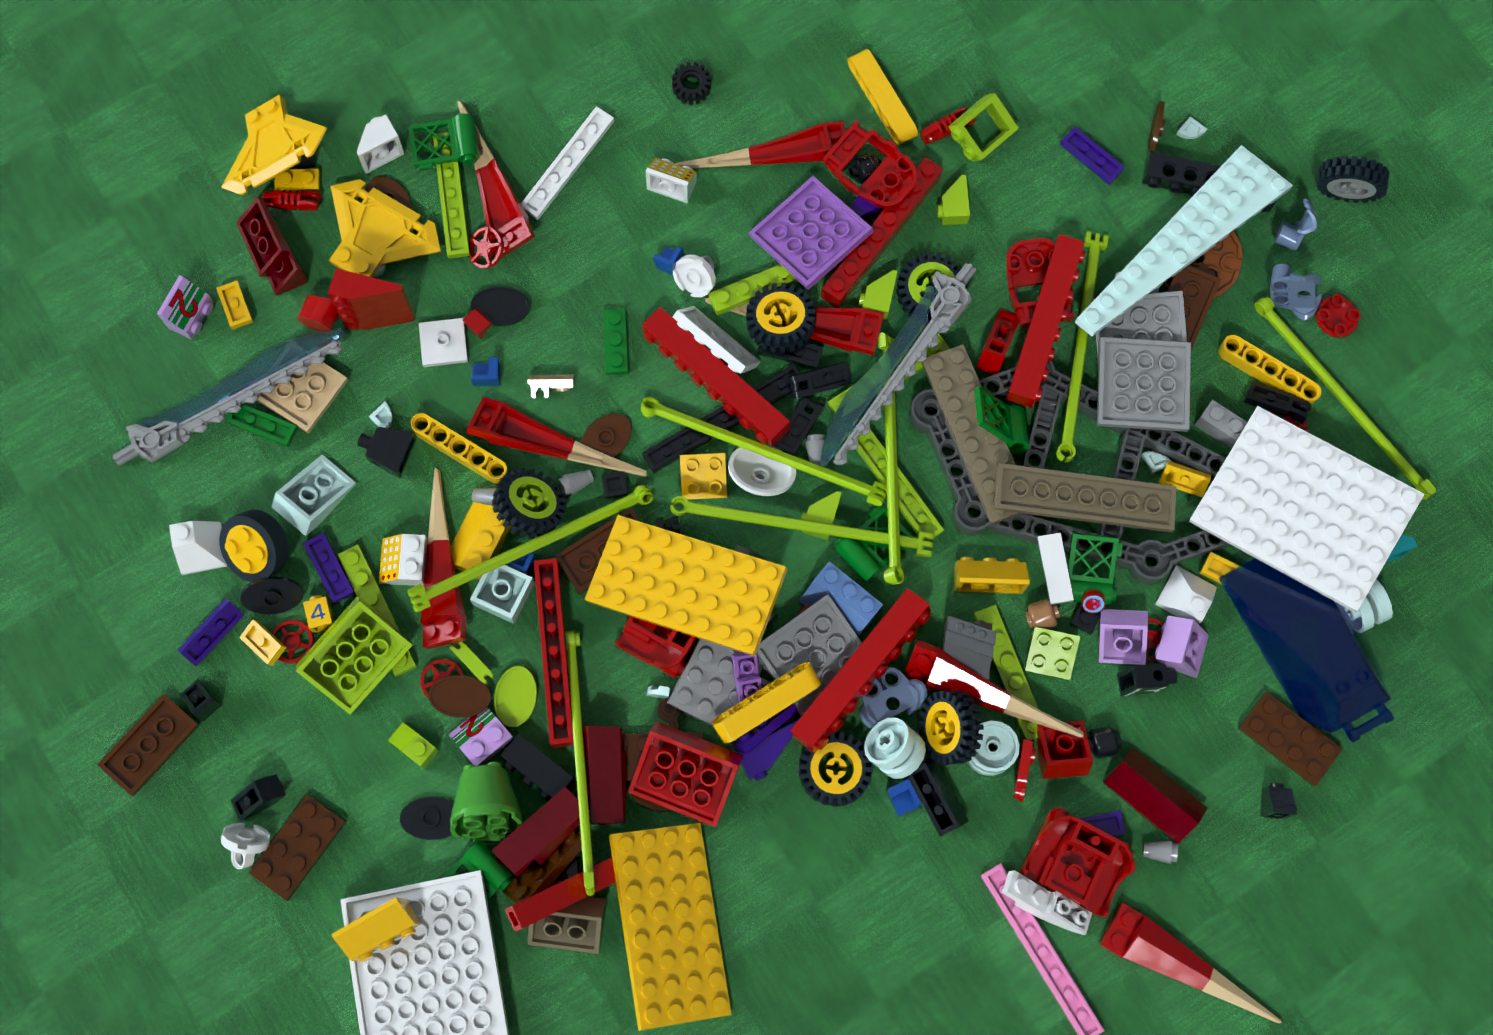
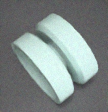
[1337,579,1393,633]
[864,718,926,779]
[967,720,1020,776]

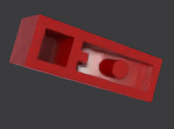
[976,309,1019,375]

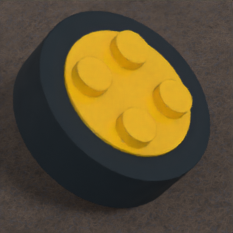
[219,509,289,582]

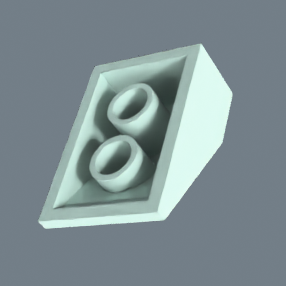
[272,455,356,536]

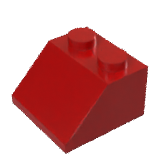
[1037,721,1093,779]

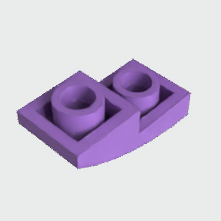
[732,652,762,702]

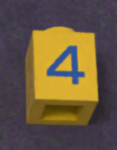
[303,595,335,633]

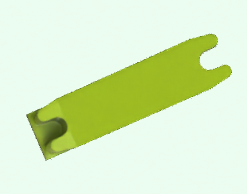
[449,641,494,685]

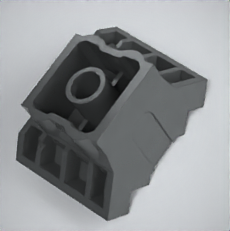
[941,616,996,680]

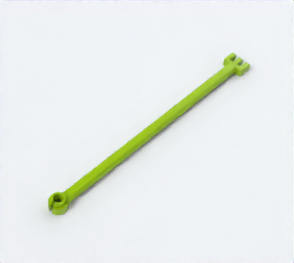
[1056,231,1109,463]
[1254,297,1436,500]
[878,332,904,585]
[641,397,887,506]
[407,485,653,612]
[670,496,934,557]
[565,630,595,896]

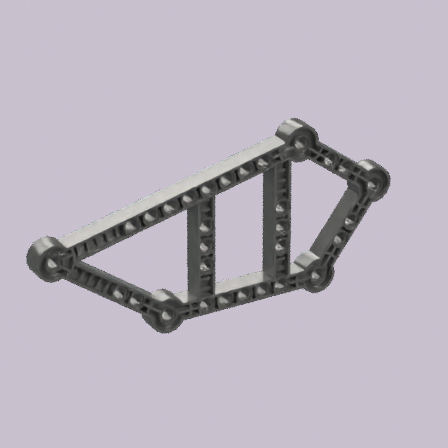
[909,361,1231,585]

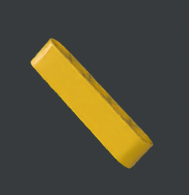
[847,49,918,146]
[1218,335,1321,404]
[411,413,509,485]
[712,662,821,744]

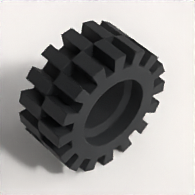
[672,62,711,105]

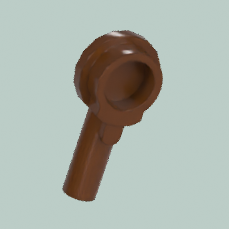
[657,698,681,731]

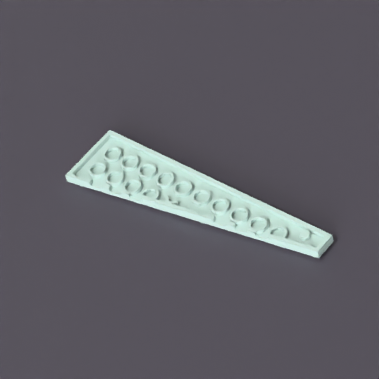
[1075,145,1293,336]

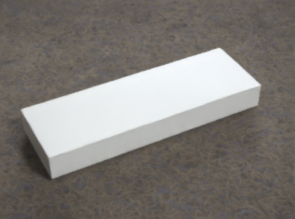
[1037,533,1074,605]

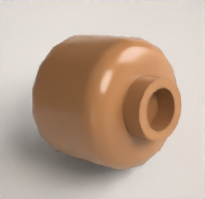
[1025,599,1061,629]

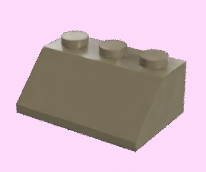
[527,896,606,954]

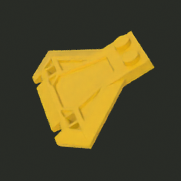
[221,95,327,196]
[329,179,441,278]

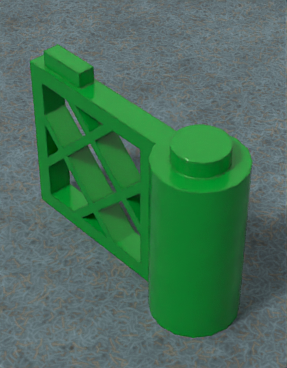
[408,113,480,171]
[974,386,1029,454]
[835,506,913,583]
[1067,532,1123,605]
[443,840,514,901]

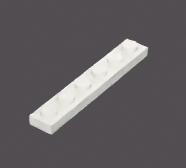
[521,106,614,220]

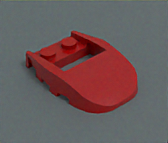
[823,120,917,208]
[1006,238,1074,329]

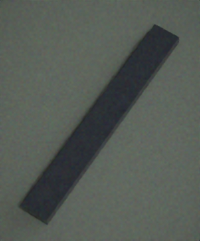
[642,364,806,474]

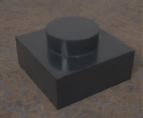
[602,472,628,499]
[1070,603,1101,635]

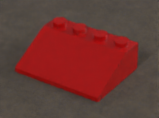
[328,268,415,331]
[628,721,744,827]

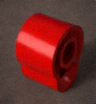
[297,295,338,333]

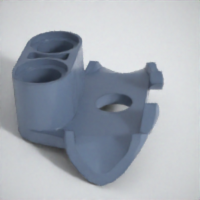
[1274,198,1318,251]
[1270,264,1322,321]
[859,667,927,729]

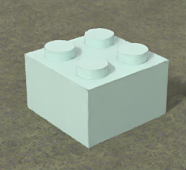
[470,565,535,624]

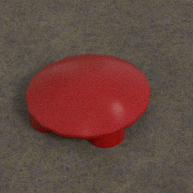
[1316,294,1361,338]

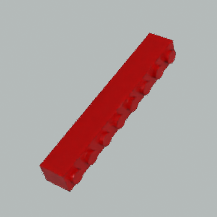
[821,157,943,308]
[1006,234,1086,408]
[641,307,790,447]
[534,558,574,748]
[790,588,931,754]

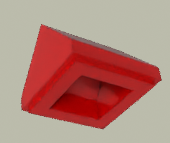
[462,308,492,339]

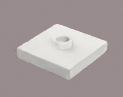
[419,318,468,367]

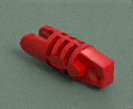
[920,107,976,145]
[262,190,322,211]

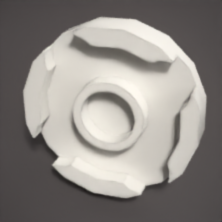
[673,254,716,297]
[221,823,270,870]

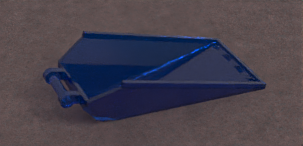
[1219,558,1394,743]

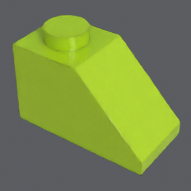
[936,175,970,225]
[858,270,897,319]
[801,491,842,540]
[388,722,439,769]

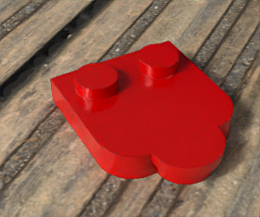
[1013,740,1036,803]

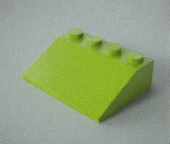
[296,595,413,715]

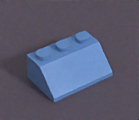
[799,561,883,638]

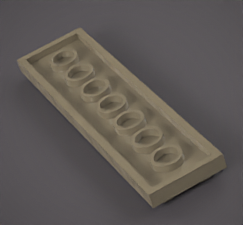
[921,344,1021,525]
[994,463,1176,532]

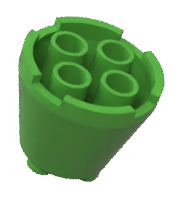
[450,762,523,843]

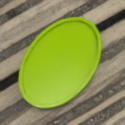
[494,666,537,728]

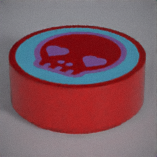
[1081,590,1105,613]

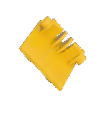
[680,453,727,500]

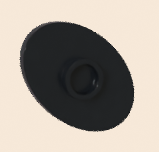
[471,287,530,326]
[240,577,303,614]
[400,797,454,840]

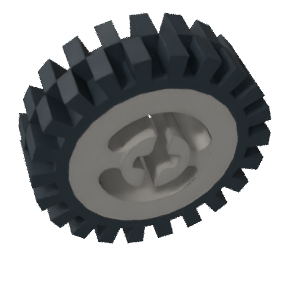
[1317,156,1390,203]

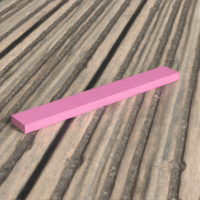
[980,863,1105,1035]

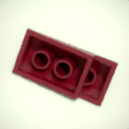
[236,196,308,295]
[582,726,626,825]
[1103,747,1208,844]
[491,787,591,877]

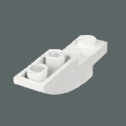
[1002,870,1092,935]

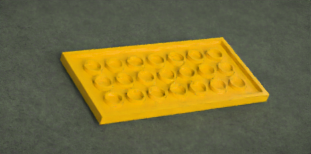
[584,515,788,656]
[609,823,732,1031]

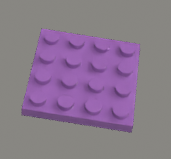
[749,176,873,290]

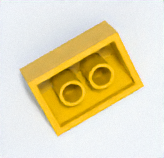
[451,502,512,580]
[954,557,1030,594]
[331,897,421,963]

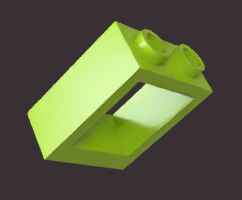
[948,93,1019,161]

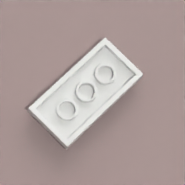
[673,306,761,374]

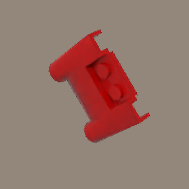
[614,616,697,679]
[1019,807,1136,918]

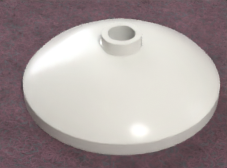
[728,444,796,496]

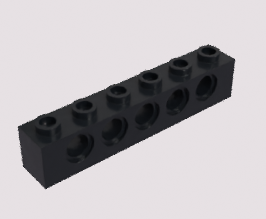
[1142,151,1276,212]

